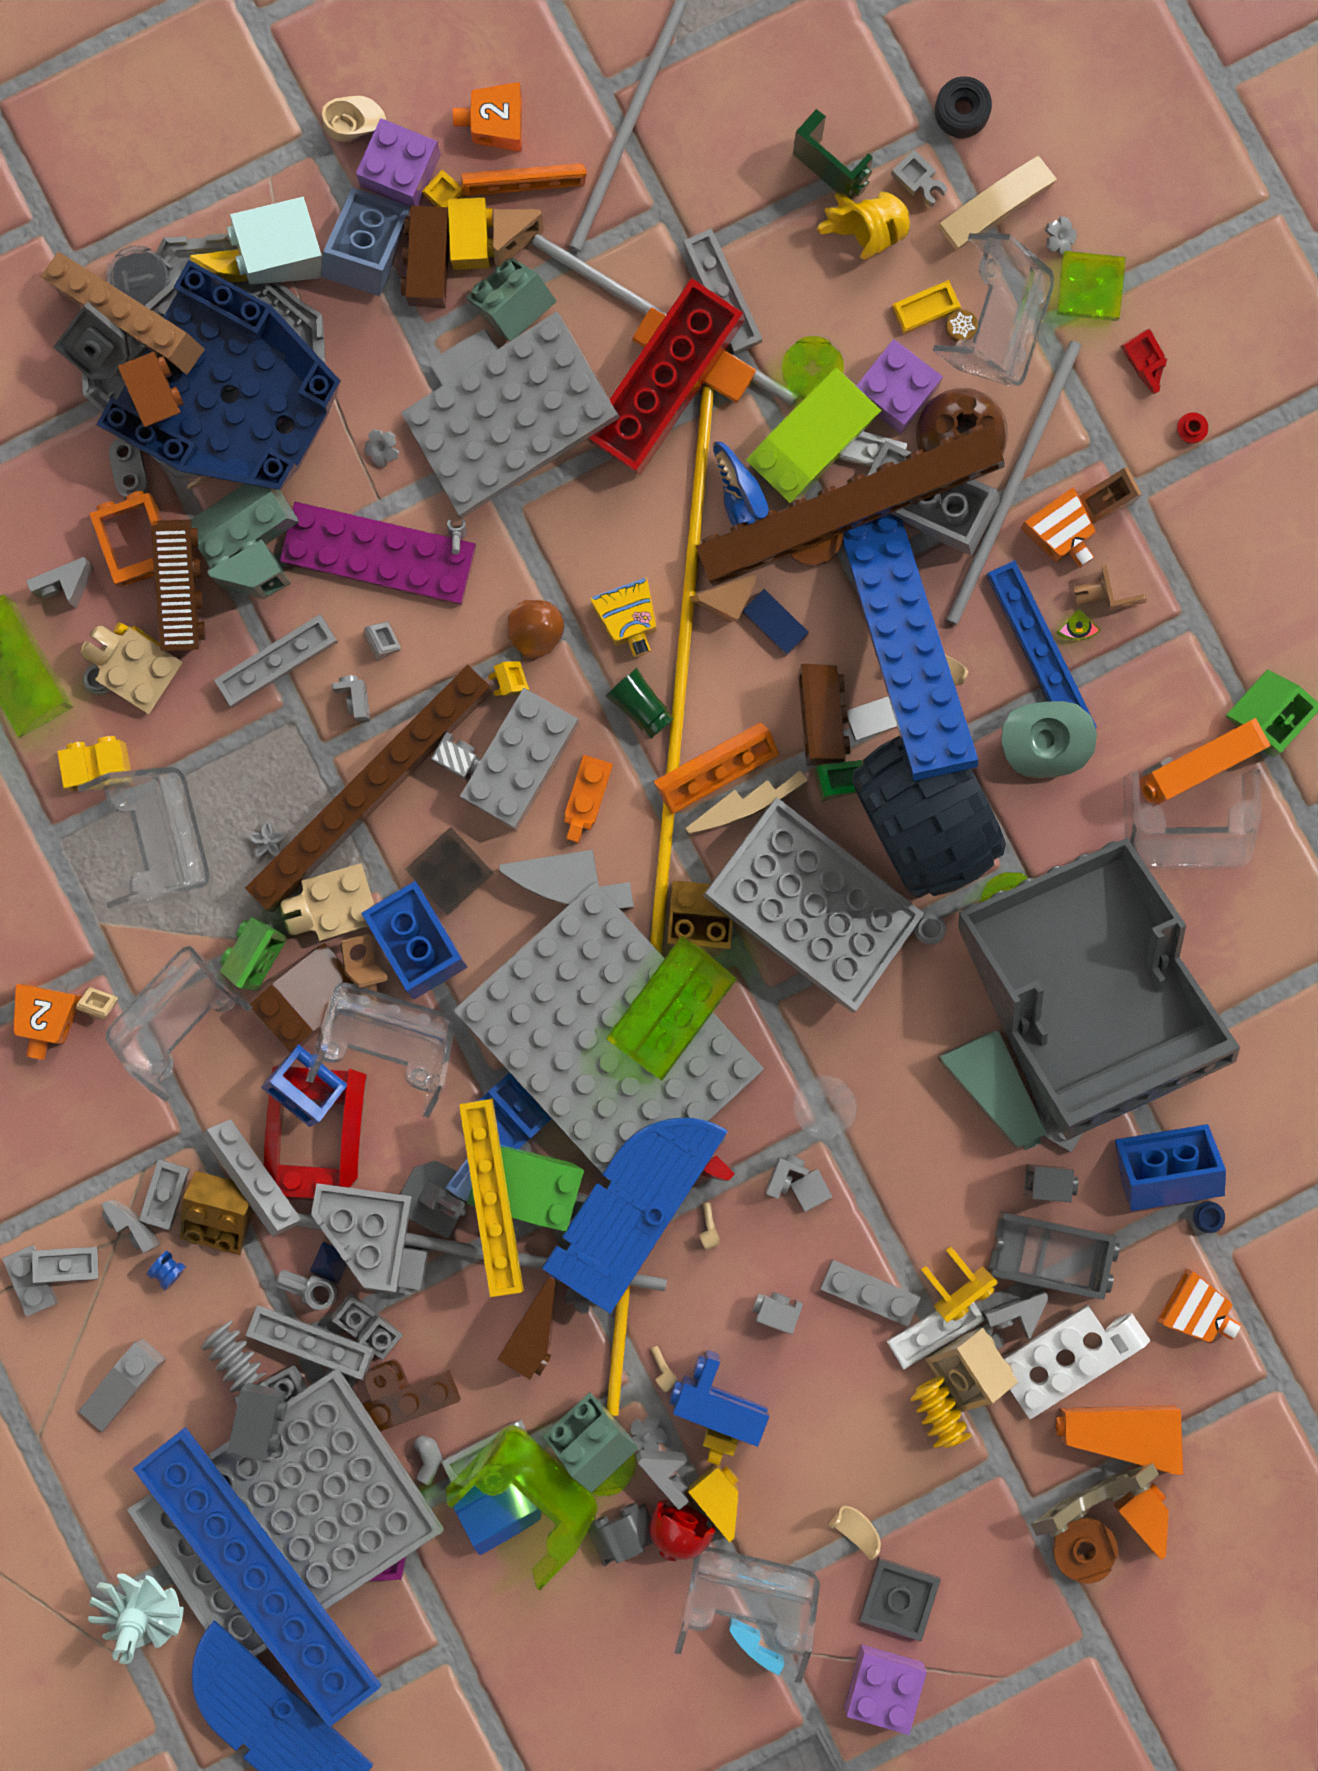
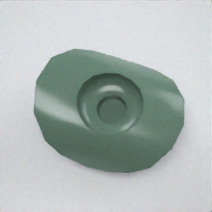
[1001,701,1097,778]

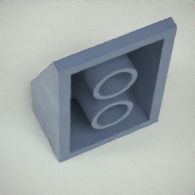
[321,187,411,296]

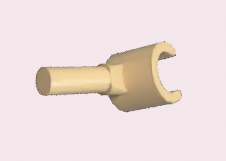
[699,1203,720,1249]
[651,1345,677,1392]

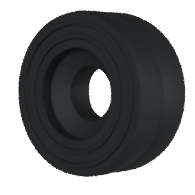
[935,76,992,138]

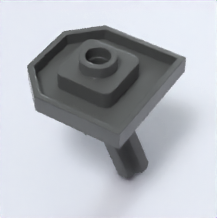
[53,302,130,379]
[399,1160,467,1239]

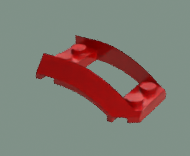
[263,1065,367,1201]

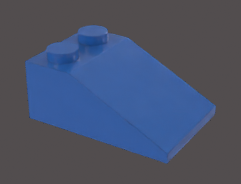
[361,881,468,999]

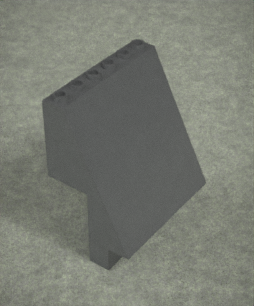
[958,838,1240,1140]

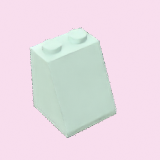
[226,197,322,285]

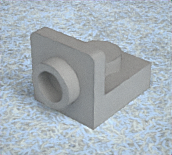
[332,676,370,722]
[765,1154,810,1199]

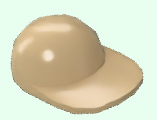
[321,96,386,143]

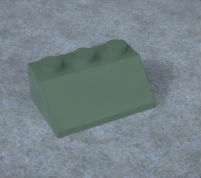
[192,484,299,569]

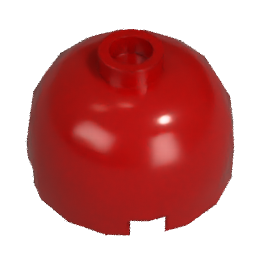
[649,1500,715,1562]

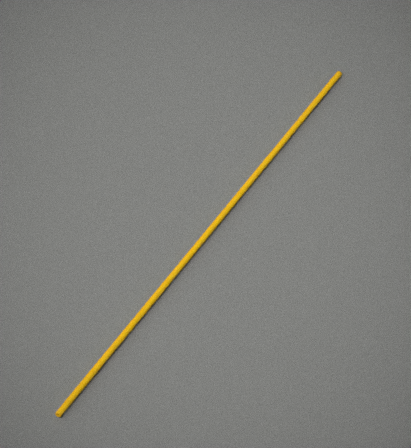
[606,387,714,1416]

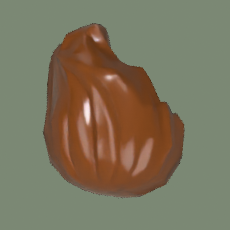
[507,600,565,660]

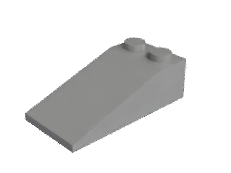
[867,441,1000,556]

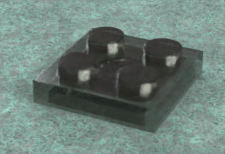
[405,827,494,916]

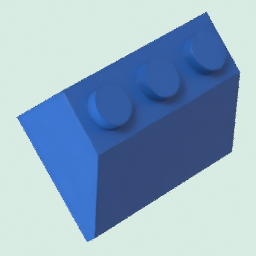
[1115,1124,1226,1211]

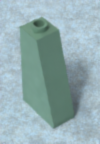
[937,1030,1047,1150]

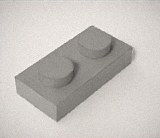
[139,1159,191,1230]
[2,1245,58,1317]
[32,1247,98,1284]

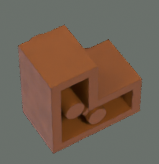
[118,351,184,428]

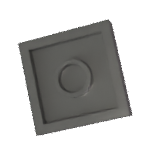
[859,1557,941,1641]

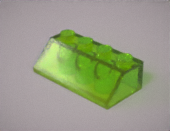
[0,594,74,738]
[606,936,737,1081]

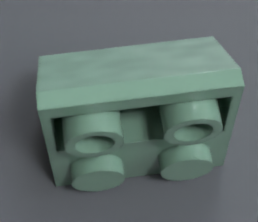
[466,257,557,341]
[207,539,291,599]
[543,1392,639,1493]

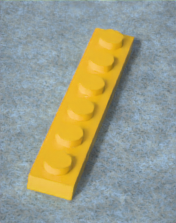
[459,1099,524,1297]

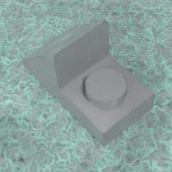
[26,557,94,608]
[982,1290,1048,1340]
[635,1450,689,1510]

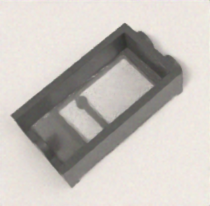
[988,1211,1120,1300]

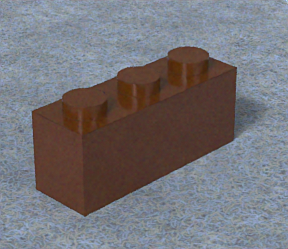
[401,206,450,308]

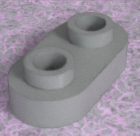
[109,438,149,498]

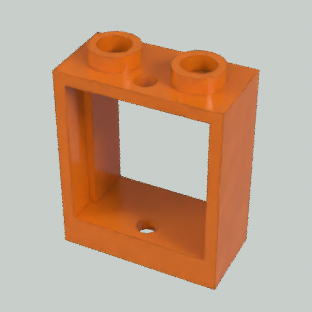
[89,491,162,588]

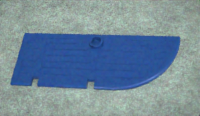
[542,1118,728,1314]
[192,1620,373,1771]

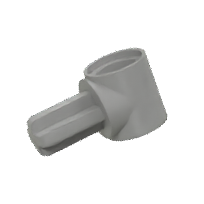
[276,1270,338,1310]

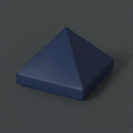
[310,1242,347,1284]

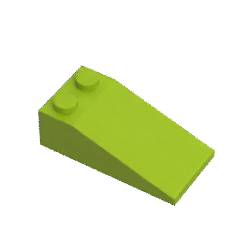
[746,367,882,503]

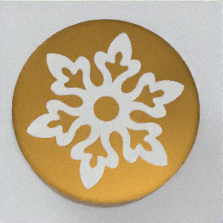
[946,309,978,343]

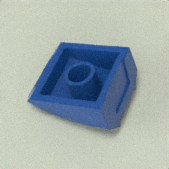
[450,1463,543,1555]

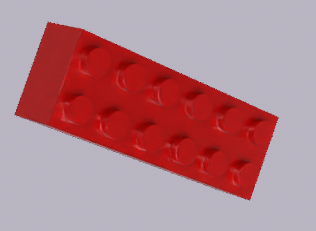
[587,278,745,476]

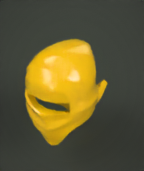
[817,191,910,260]

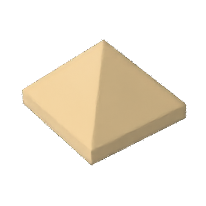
[76,987,118,1019]

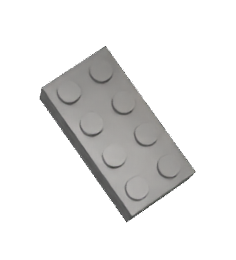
[460,688,580,831]

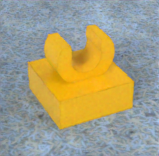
[488,661,530,696]
[703,1428,738,1465]

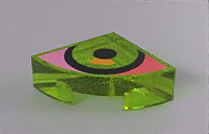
[1056,609,1101,641]

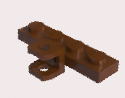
[362,1359,461,1432]

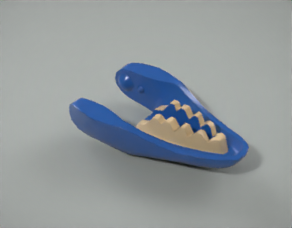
[713,441,769,526]

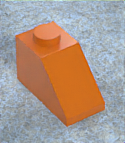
[1113,1483,1169,1560]

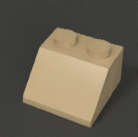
[925,1328,1018,1412]

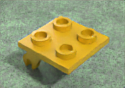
[921,1246,998,1323]

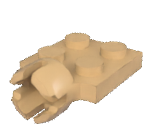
[80,626,183,714]
[280,863,374,942]

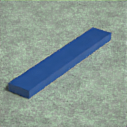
[986,560,1097,729]

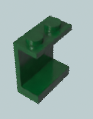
[793,108,873,199]

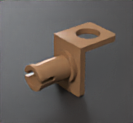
[1073,565,1147,611]
[340,934,388,1010]

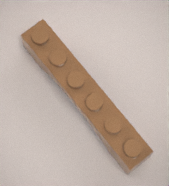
[40,251,205,375]

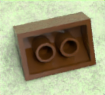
[798,663,850,766]

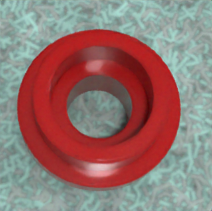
[1177,412,1209,444]

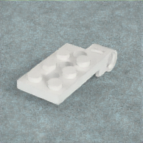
[1003,1304,1150,1419]

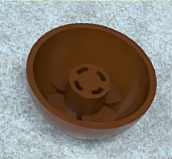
[916,388,1008,455]

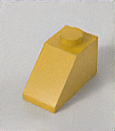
[688,1464,739,1543]

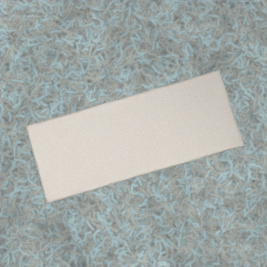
[847,697,897,740]

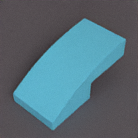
[728,1617,785,1676]

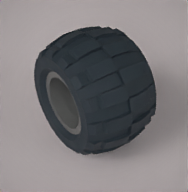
[852,735,1006,898]

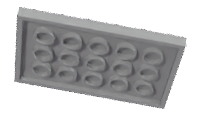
[401,311,620,518]
[703,797,924,1013]

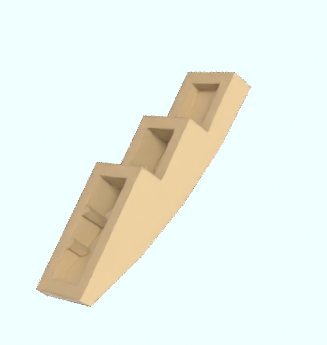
[938,155,1057,250]
[685,771,808,836]

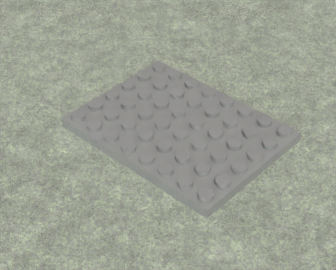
[454,882,764,1183]
[127,1367,444,1656]

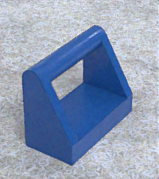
[261,1044,347,1127]

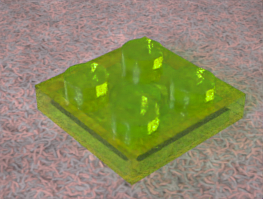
[1056,251,1126,321]

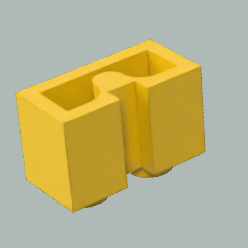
[448,197,494,270]
[57,736,132,791]

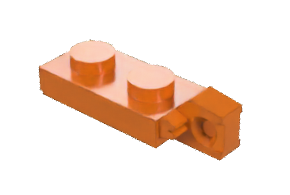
[564,754,613,844]

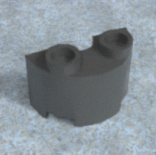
[587,1502,654,1566]

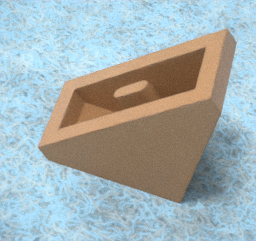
[493,209,544,267]
[1079,467,1142,524]
[690,574,756,622]

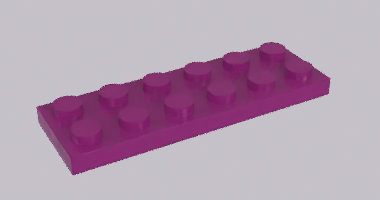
[280,501,476,605]

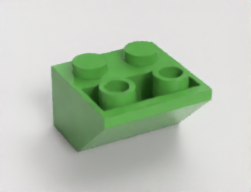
[1225,669,1318,758]

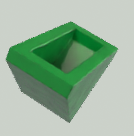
[814,760,863,802]

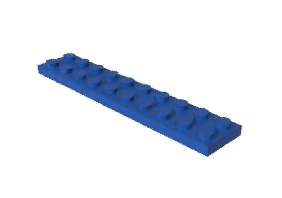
[843,514,978,781]
[133,1427,382,1727]

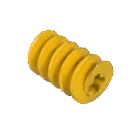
[910,1376,972,1449]

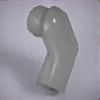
[414,1435,442,1485]

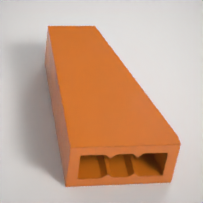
[1138,718,1271,808]
[1055,1405,1183,1475]

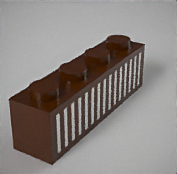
[151,519,206,651]

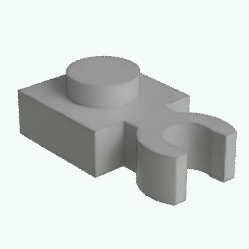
[891,150,947,207]

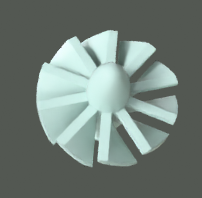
[88,1573,184,1664]

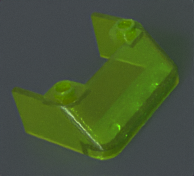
[445,1426,598,1590]

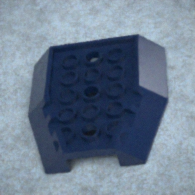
[96,260,341,490]

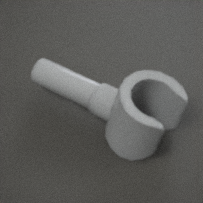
[447,519,467,554]

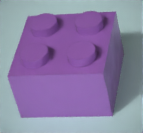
[356,118,441,206]
[856,339,943,434]
[844,1644,927,1735]

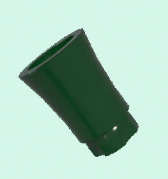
[605,667,674,739]

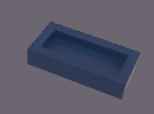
[742,589,809,656]

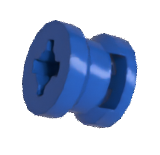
[146,1250,187,1291]

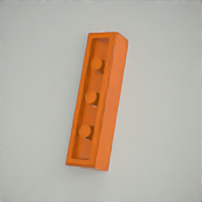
[461,163,587,196]
[632,307,756,403]
[654,723,780,815]

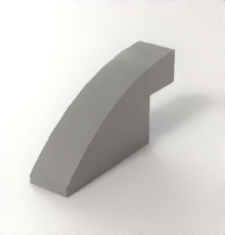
[499,850,634,910]

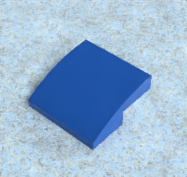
[479,1072,552,1149]

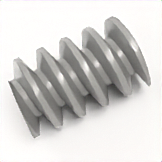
[201,1320,267,1393]

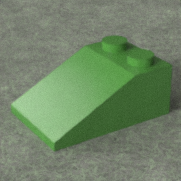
[219,917,289,991]
[467,1145,584,1232]

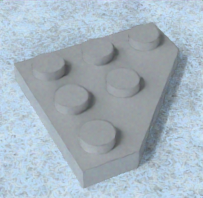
[311,1183,412,1294]

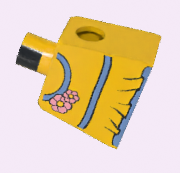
[591,577,657,658]

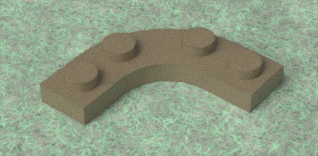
[1031,1463,1159,1536]

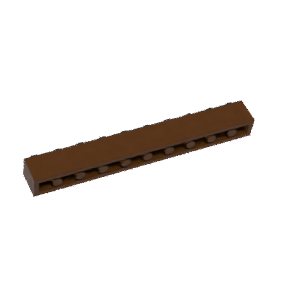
[696,425,1005,586]
[245,664,493,912]

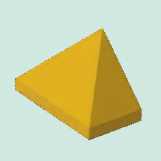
[190,249,248,283]

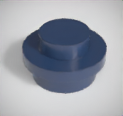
[1193,1201,1225,1233]

